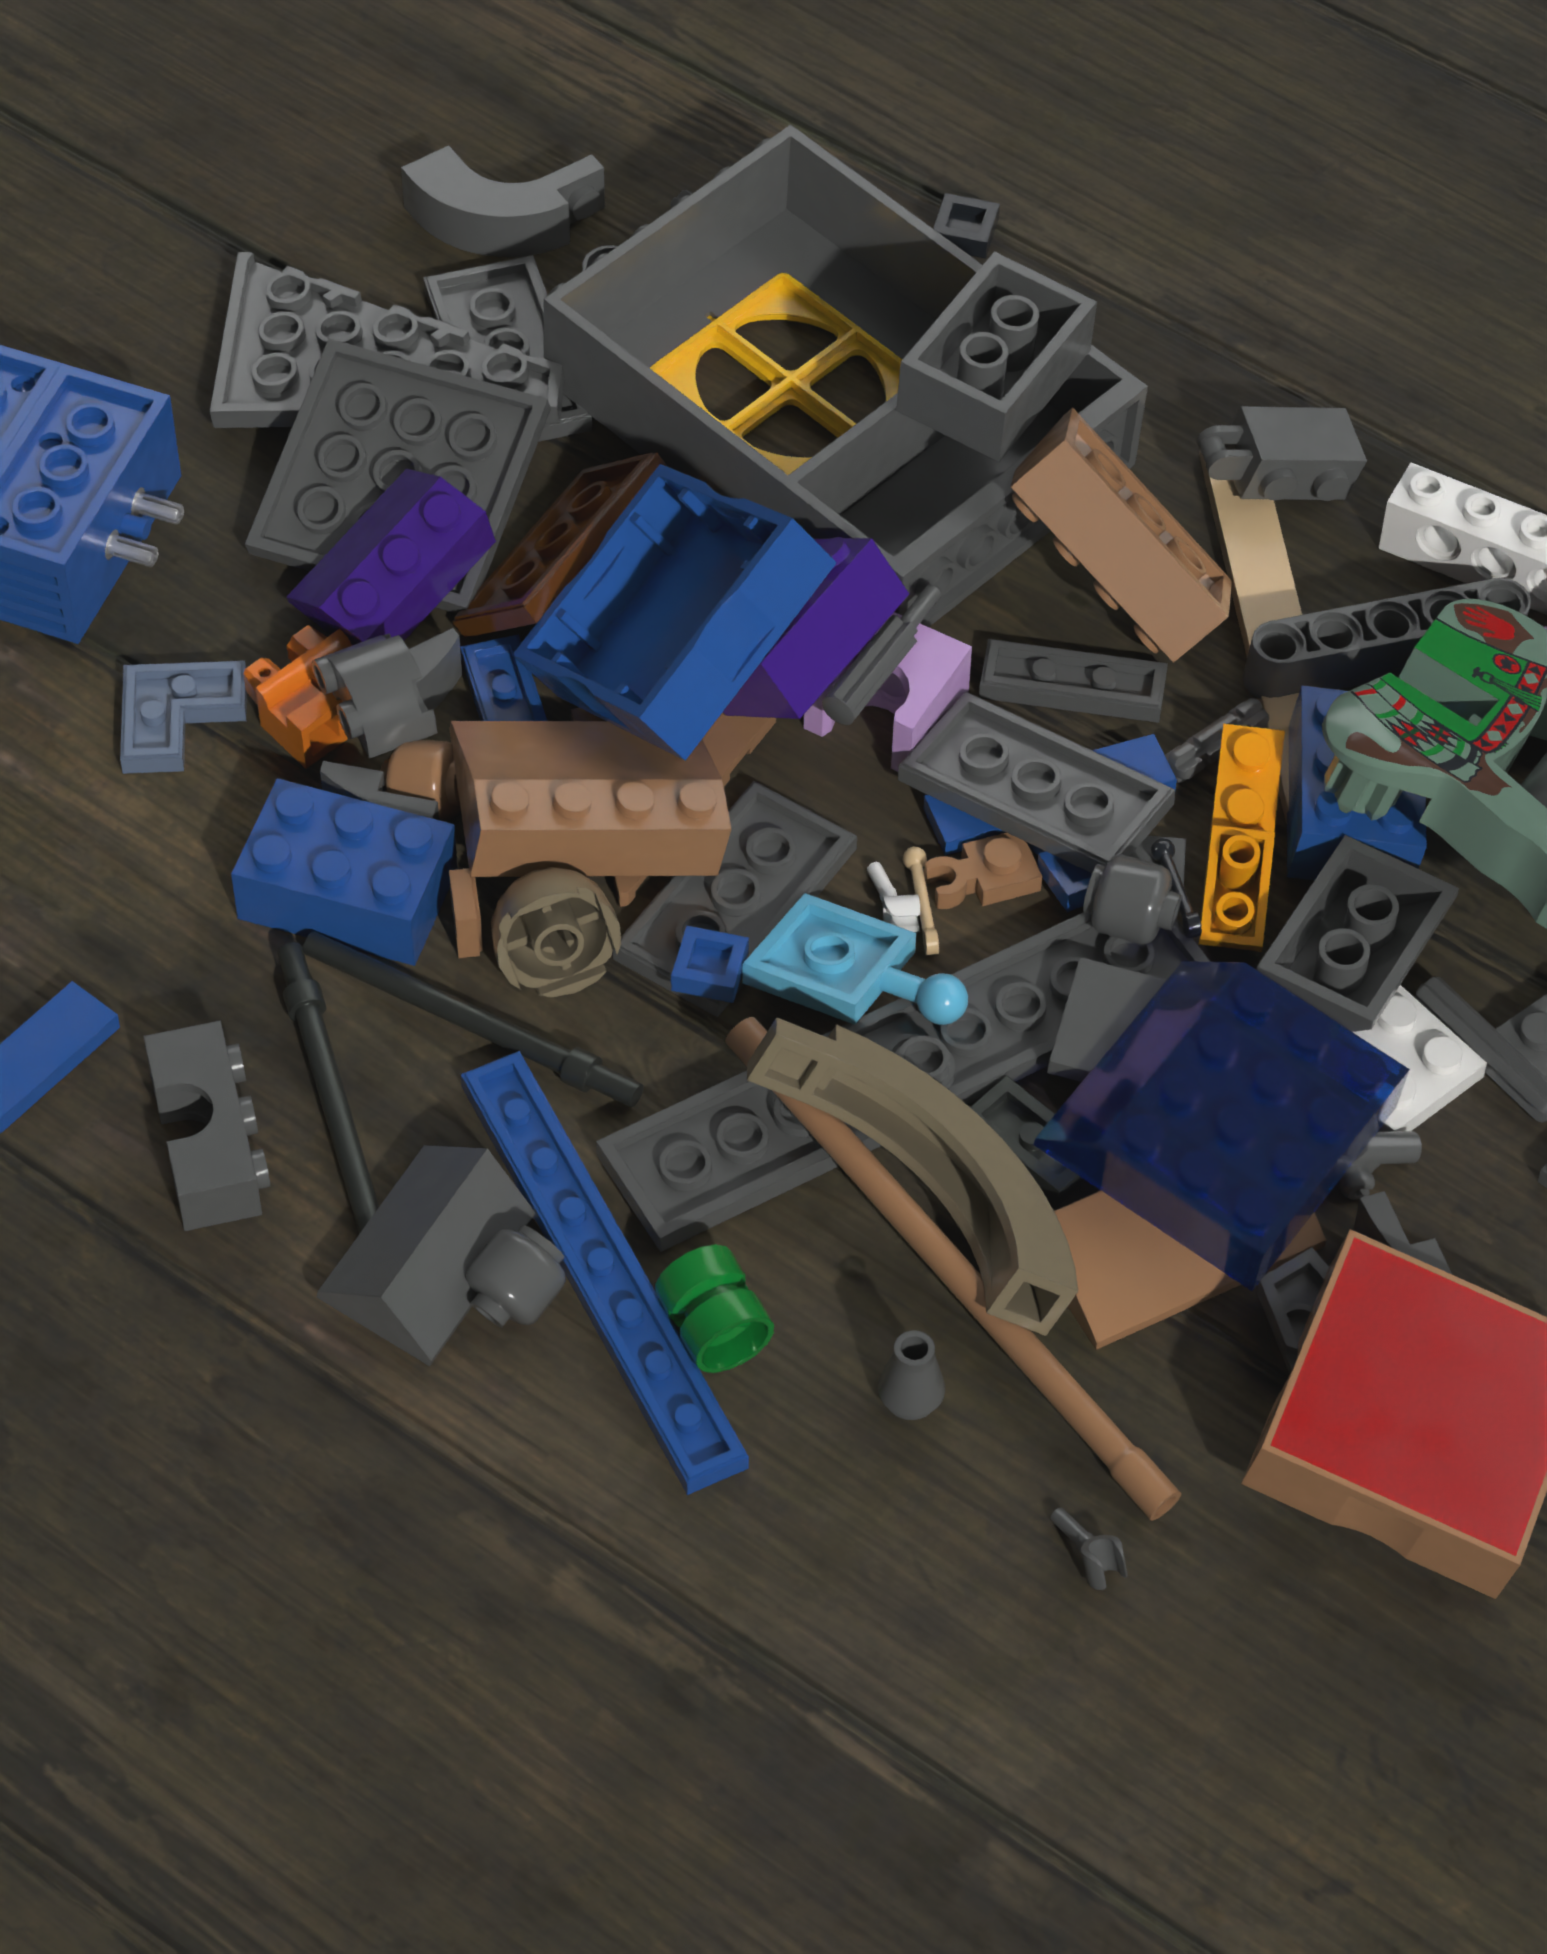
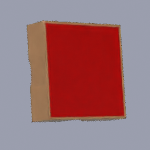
[1241,1229,1547,1599]

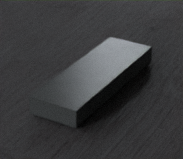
[979,639,1168,723]

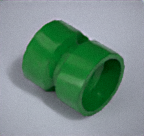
[655,1244,774,1373]

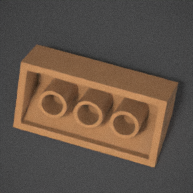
[1011,407,1232,663]

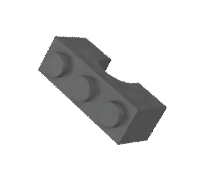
[143,1020,271,1231]

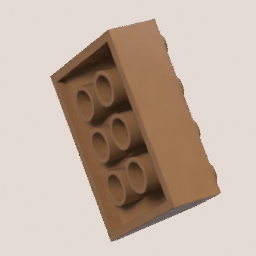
[449,721,732,877]

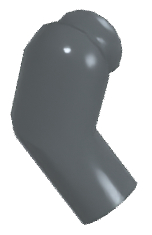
[1332,1131,1422,1200]

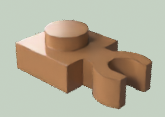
[924,832,1042,909]

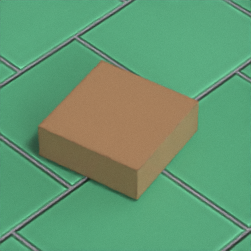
[449,868,483,958]

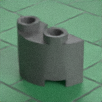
[312,633,438,759]

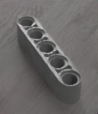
[1242,578,1531,699]

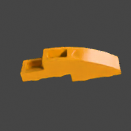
[1199,723,1285,952]

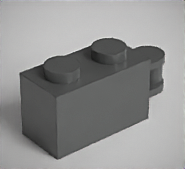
[1197,406,1367,501]

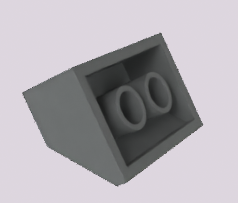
[1251,835,1459,1035]

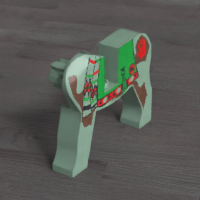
[1322,599,1547,929]

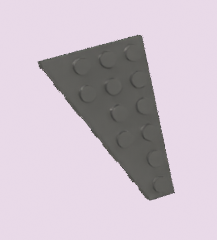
[210,252,565,428]

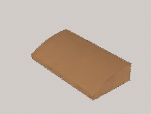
[1054,1120,1326,1350]

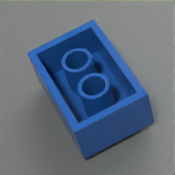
[1287,685,1427,881]
[231,778,458,966]

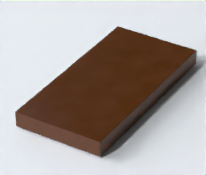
[453,453,667,638]

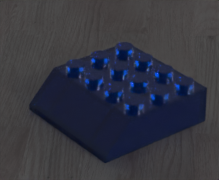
[1033,961,1410,1291]

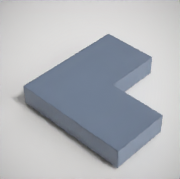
[120,661,247,774]

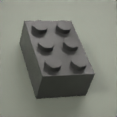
[896,251,1097,462]

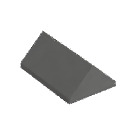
[316,1145,535,1366]

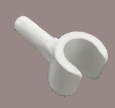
[867,862,920,932]

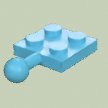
[742,893,968,1025]

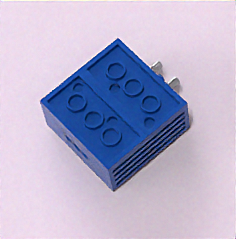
[0,345,184,644]

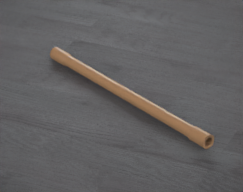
[725,1017,1181,1521]

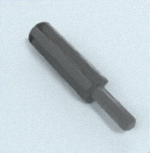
[822,584,942,725]

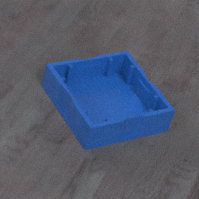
[513,464,837,761]

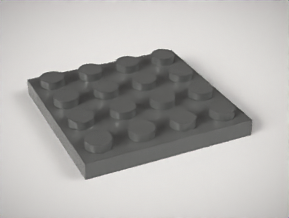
[245,338,551,614]

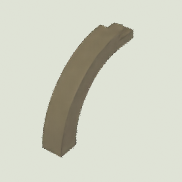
[747,1018,1078,1336]

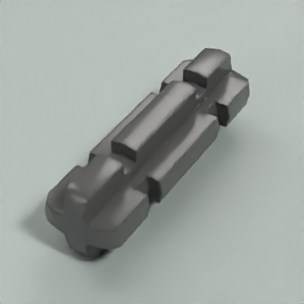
[1165,698,1270,783]

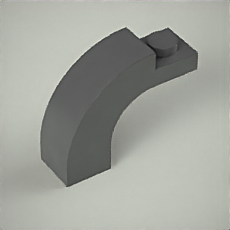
[401,145,605,257]

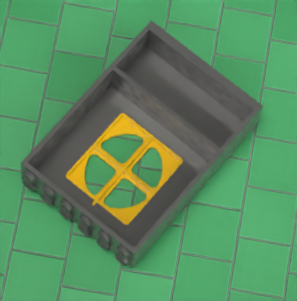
[544,124,1148,627]

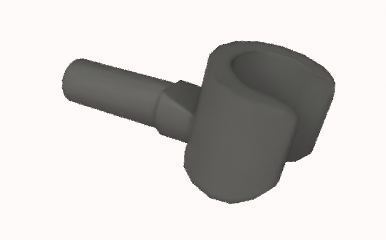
[1050,1508,1128,1590]

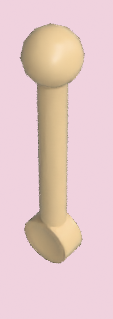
[902,846,939,955]

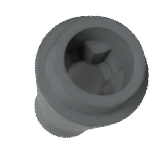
[878,1330,945,1420]

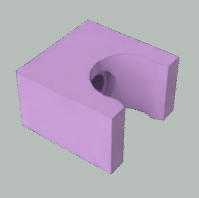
[803,612,972,772]

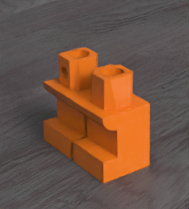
[243,625,352,769]

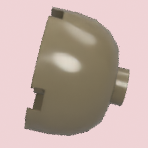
[491,867,621,998]

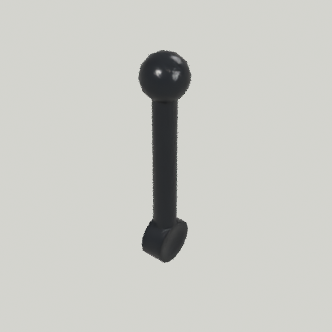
[1151,838,1202,938]

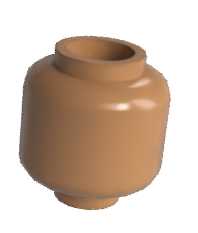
[380,740,461,822]

